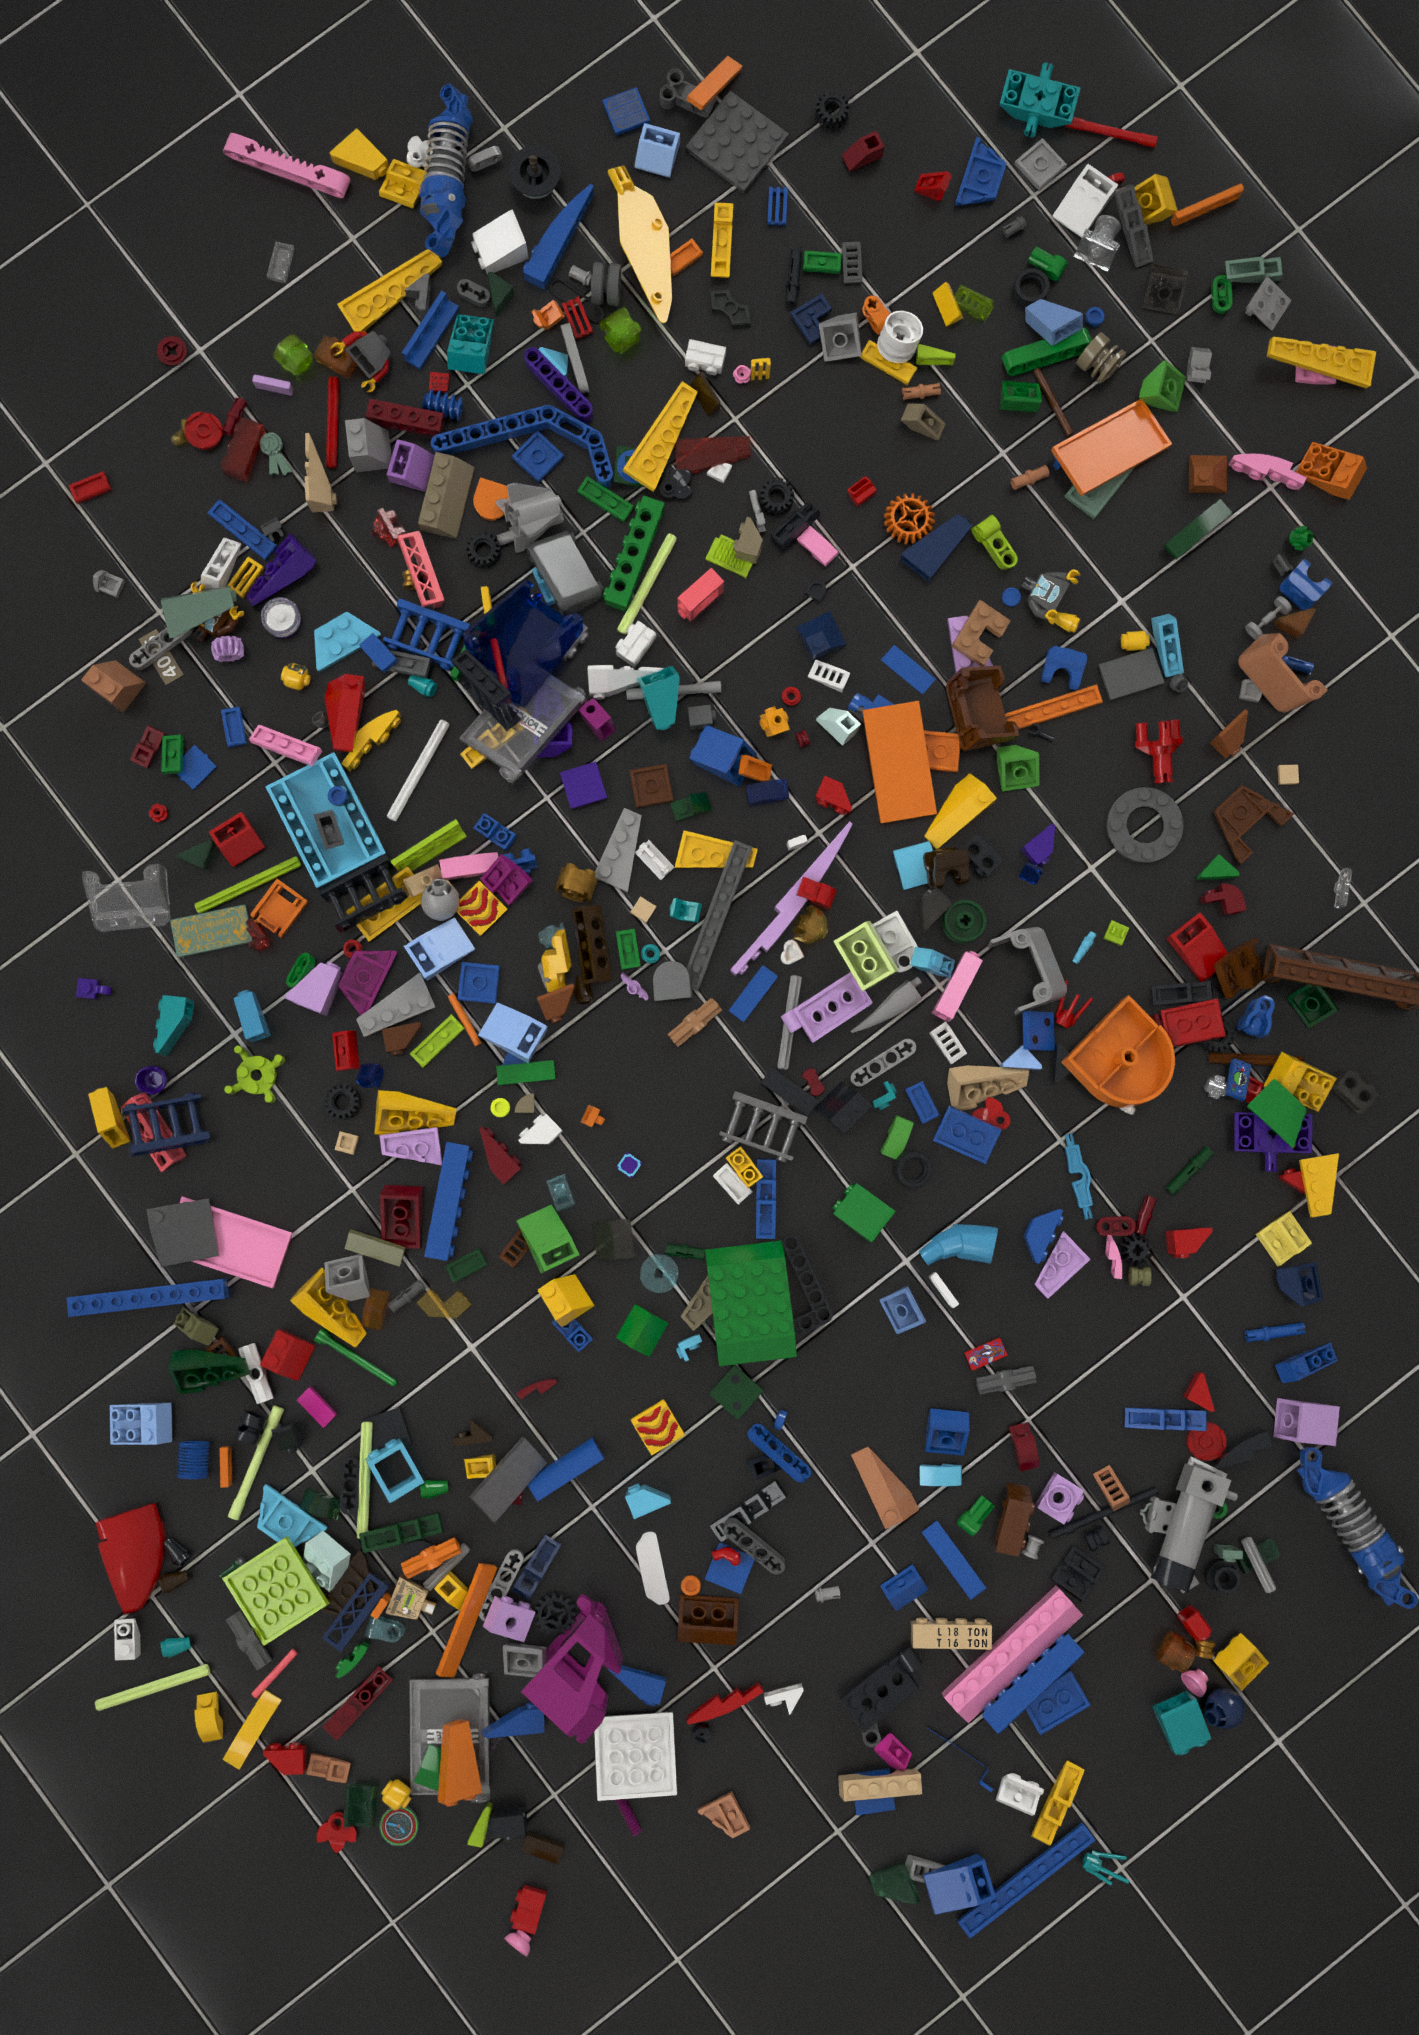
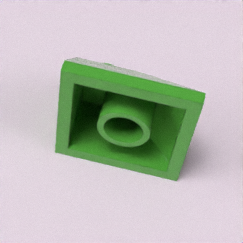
[1139,360,1186,412]
[997,745,1039,792]

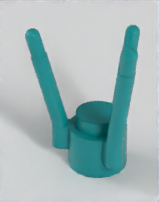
[1082,1850,1130,1886]

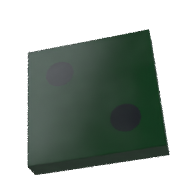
[709,1365,764,1420]

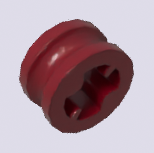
[795,729,810,749]

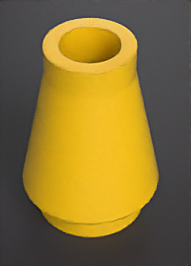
[1053,612,1080,633]

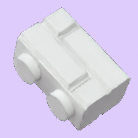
[685,339,726,375]
[615,621,657,667]

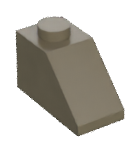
[901,404,946,440]

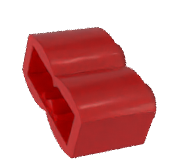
[1177,1605,1212,1641]
[510,1884,547,1935]

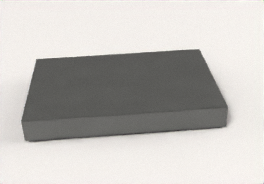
[1098,648,1164,701]

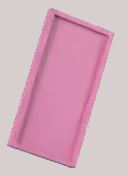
[180,1196,293,1288]

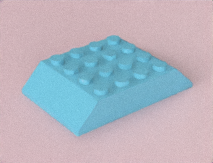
[265,752,386,888]

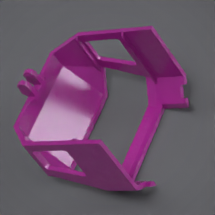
[521,1594,623,1744]

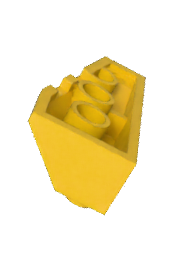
[924,774,997,850]
[290,1268,367,1347]

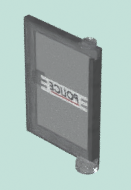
[459,660,587,783]
[410,1673,490,1803]

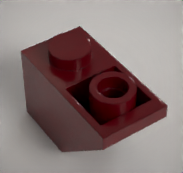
[842,130,885,172]

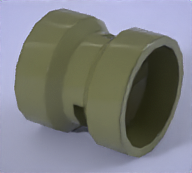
[1128,1266,1151,1286]

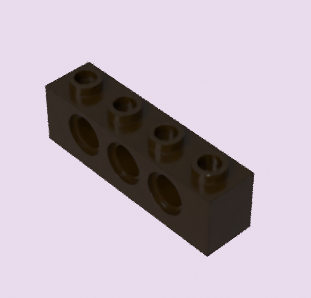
[571,905,613,985]

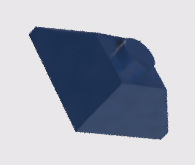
[796,611,846,661]
[1276,1262,1323,1306]

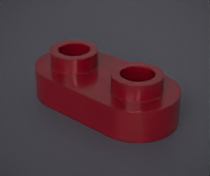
[1096,1216,1136,1236]

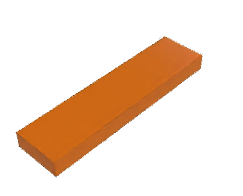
[687,56,743,111]
[1171,183,1244,227]

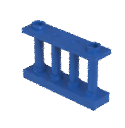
[383,598,472,671]

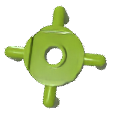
[224,1046,285,1103]

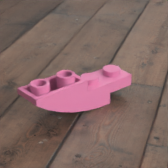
[1228,454,1307,490]

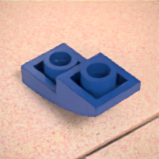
[473,813,518,852]
[551,1319,593,1352]

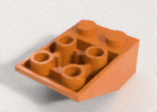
[1296,442,1367,500]

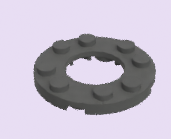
[1106,787,1183,863]

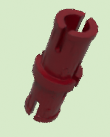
[221,397,247,437]
[1134,1195,1157,1236]

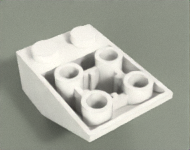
[1052,164,1118,238]

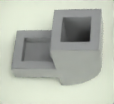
[1187,347,1212,383]

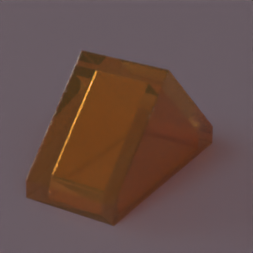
[1274,607,1316,639]
[362,1288,390,1330]

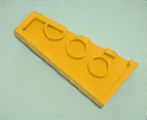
[675,831,758,868]

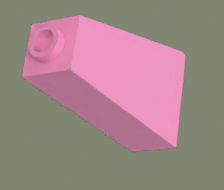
[932,951,983,1022]

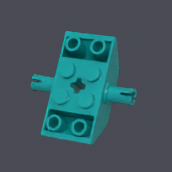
[999,63,1080,137]

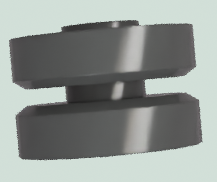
[591,262,621,307]

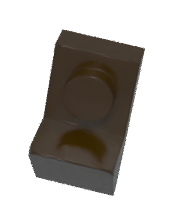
[452,1419,494,1447]

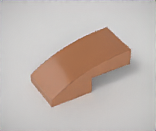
[306,1753,351,1783]

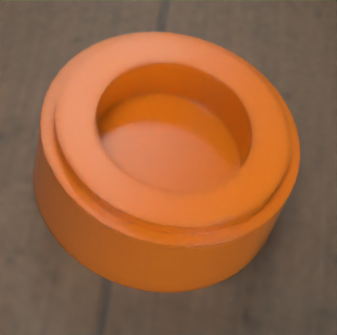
[681,1575,701,1596]

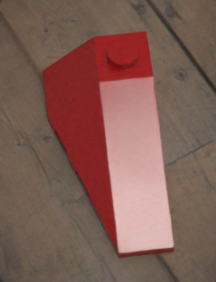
[325,674,366,752]

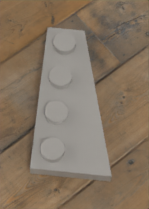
[595,808,642,893]
[356,973,435,1037]

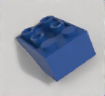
[923,1854,996,1915]

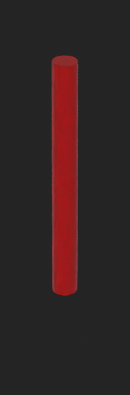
[490,638,511,703]

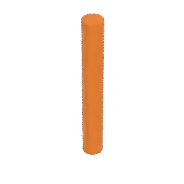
[448,993,482,1047]

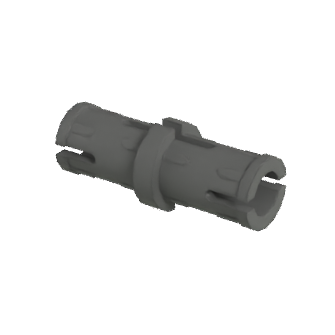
[388,1279,426,1313]

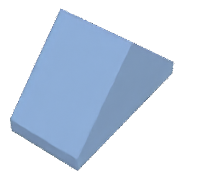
[1000,1045,1042,1070]

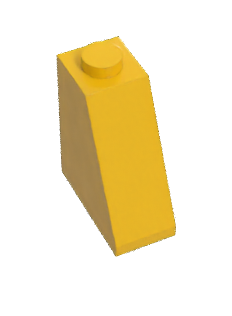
[329,128,389,180]
[88,1087,131,1149]

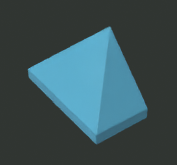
[538,347,568,379]

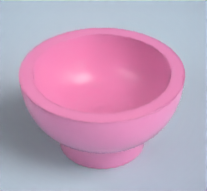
[1181,1669,1209,1697]
[504,1930,531,1957]

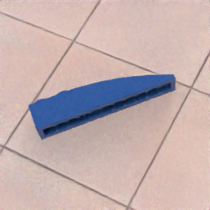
[523,184,594,290]

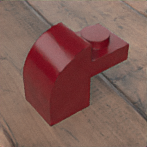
[1200,883,1246,916]
[1009,1422,1039,1472]

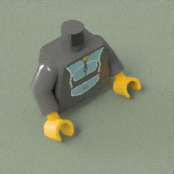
[1021,570,1080,625]

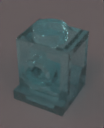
[538,923,568,948]

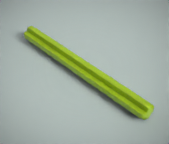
[195,856,301,914]

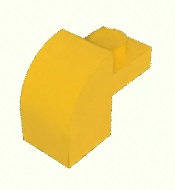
[195,1692,223,1743]

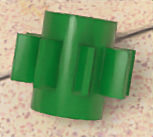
[1289,526,1313,550]

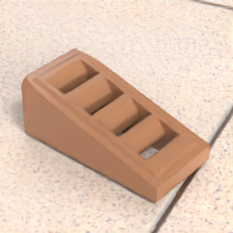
[1093,1465,1130,1511]

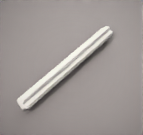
[387,719,449,821]

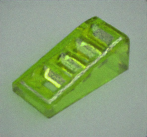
[954,285,994,321]

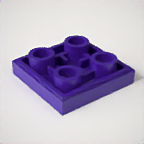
[560,762,607,810]

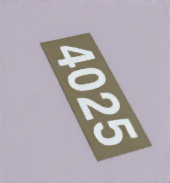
[139,629,183,685]

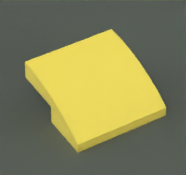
[1255,1211,1312,1266]

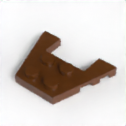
[1213,785,1294,865]

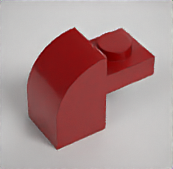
[796,877,837,909]

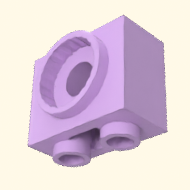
[1035,1472,1084,1524]
[483,1595,535,1642]

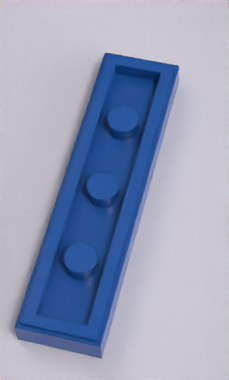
[208,499,278,561]

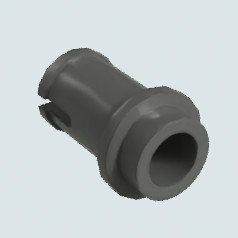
[1002,216,1027,238]

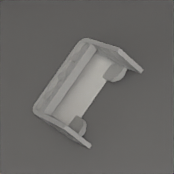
[988,927,1067,1016]

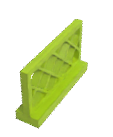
[391,819,467,872]

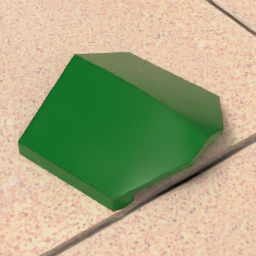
[413,1744,441,1791]

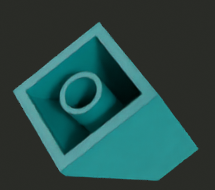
[637,666,680,730]
[1152,1691,1211,1755]

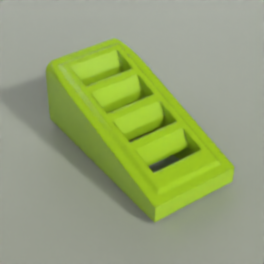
[916,344,955,365]
[467,1802,493,1848]

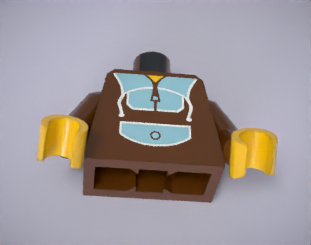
[190,581,244,642]

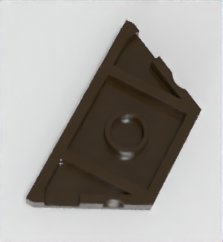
[320,1549,376,1620]

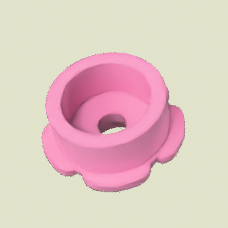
[733,365,751,384]

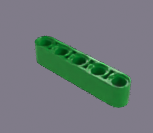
[1001,328,1092,376]

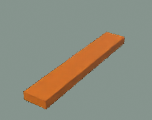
[1005,684,1103,730]
[436,1563,497,1677]

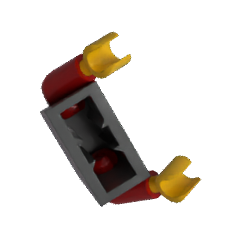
[330,331,390,392]

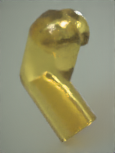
[171,419,187,445]

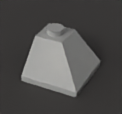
[819,313,862,362]
[324,1254,370,1301]

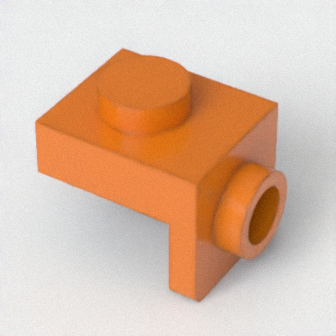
[532,300,565,330]

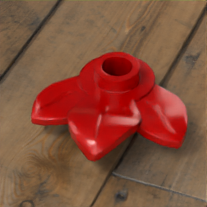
[972,1097,1010,1130]
[317,1812,357,1853]

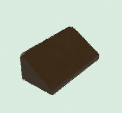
[690,372,720,416]
[521,1831,565,1864]

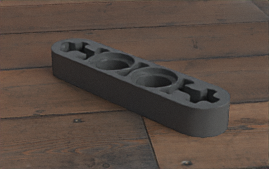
[723,1518,785,1575]

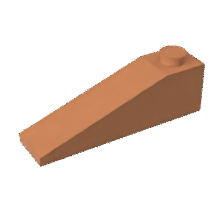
[851,1446,919,1529]

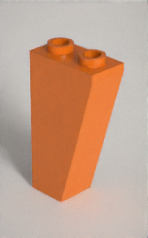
[438,1719,482,1807]

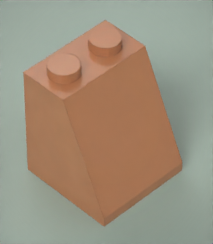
[81,660,146,713]

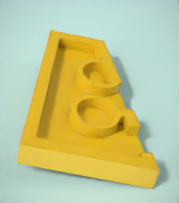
[1299,1153,1339,1217]

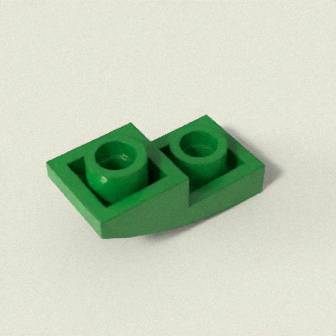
[335,1641,370,1678]

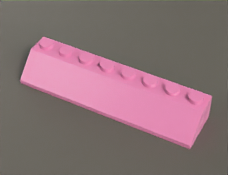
[942,1585,1083,1723]

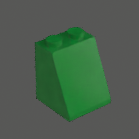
[832,1183,895,1242]

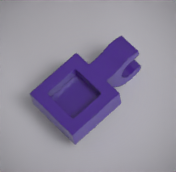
[76,978,112,1000]

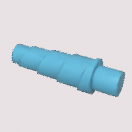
[1072,931,1096,964]

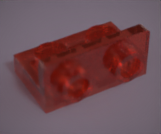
[245,918,272,952]

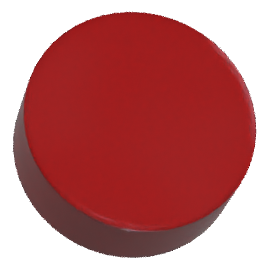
[1108,172,1125,185]

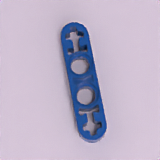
[747,1423,811,1483]

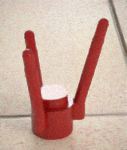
[1054,980,1093,1029]

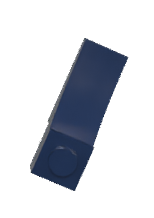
[512,1535,561,1600]

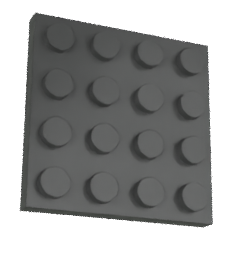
[685,91,789,193]

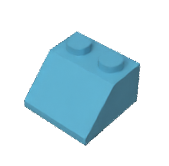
[625,1483,671,1519]

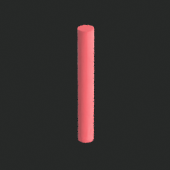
[251,1648,298,1698]

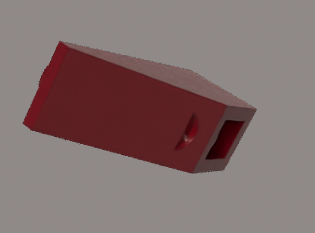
[479,1126,522,1185]

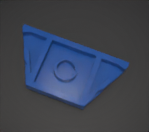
[955,137,1007,206]

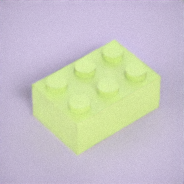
[833,921,899,991]

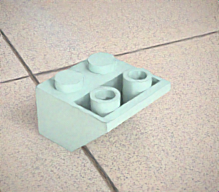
[303,1531,350,1592]

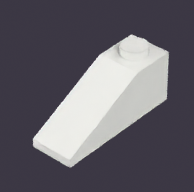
[201,538,241,591]

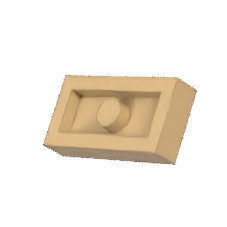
[403,864,443,897]

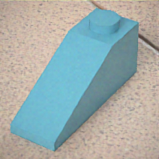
[1151,614,1184,677]

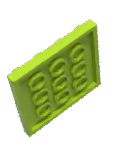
[222,1536,329,1646]

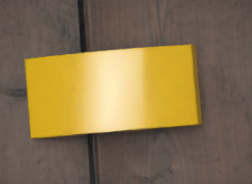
[726,1146,763,1188]

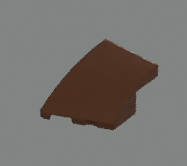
[1214,938,1262,999]

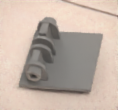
[1245,276,1291,331]

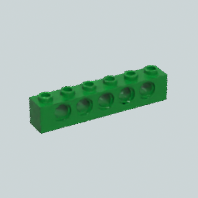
[603,495,665,612]

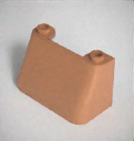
[1238,633,1328,712]

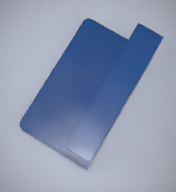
[880,1564,928,1611]

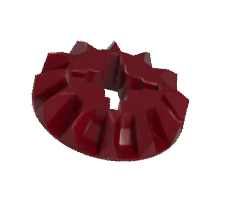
[157,336,187,366]

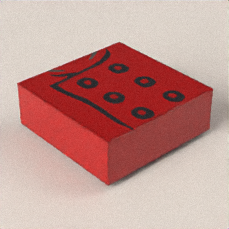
[429,372,450,394]

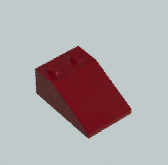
[380,1185,423,1249]

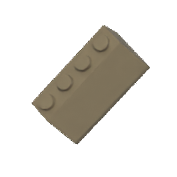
[418,452,475,539]

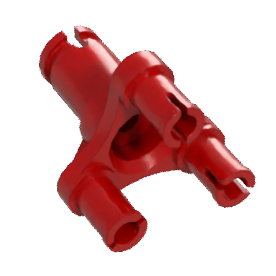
[1135,719,1183,783]

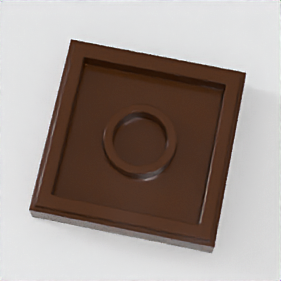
[629,764,674,808]

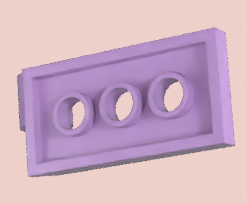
[781,972,873,1043]

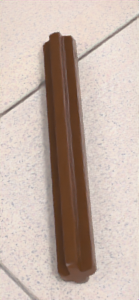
[1208,1052,1304,1066]

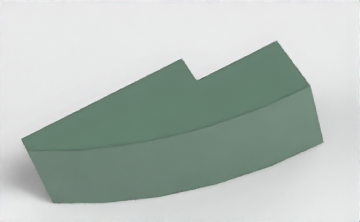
[1225,256,1283,283]

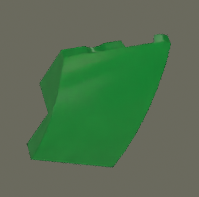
[1247,1079,1307,1149]

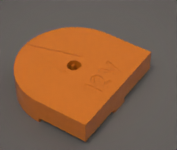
[1061,995,1175,1108]

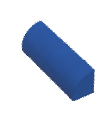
[528,1437,605,1502]

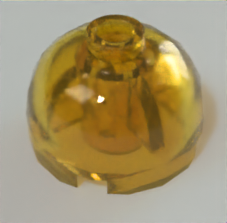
[793,905,828,944]

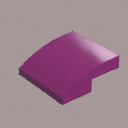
[480,855,533,906]

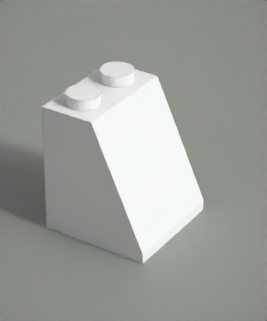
[471,210,529,275]

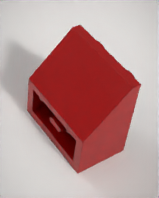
[209,812,266,867]

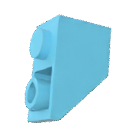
[910,947,955,978]

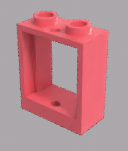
[677,568,724,622]

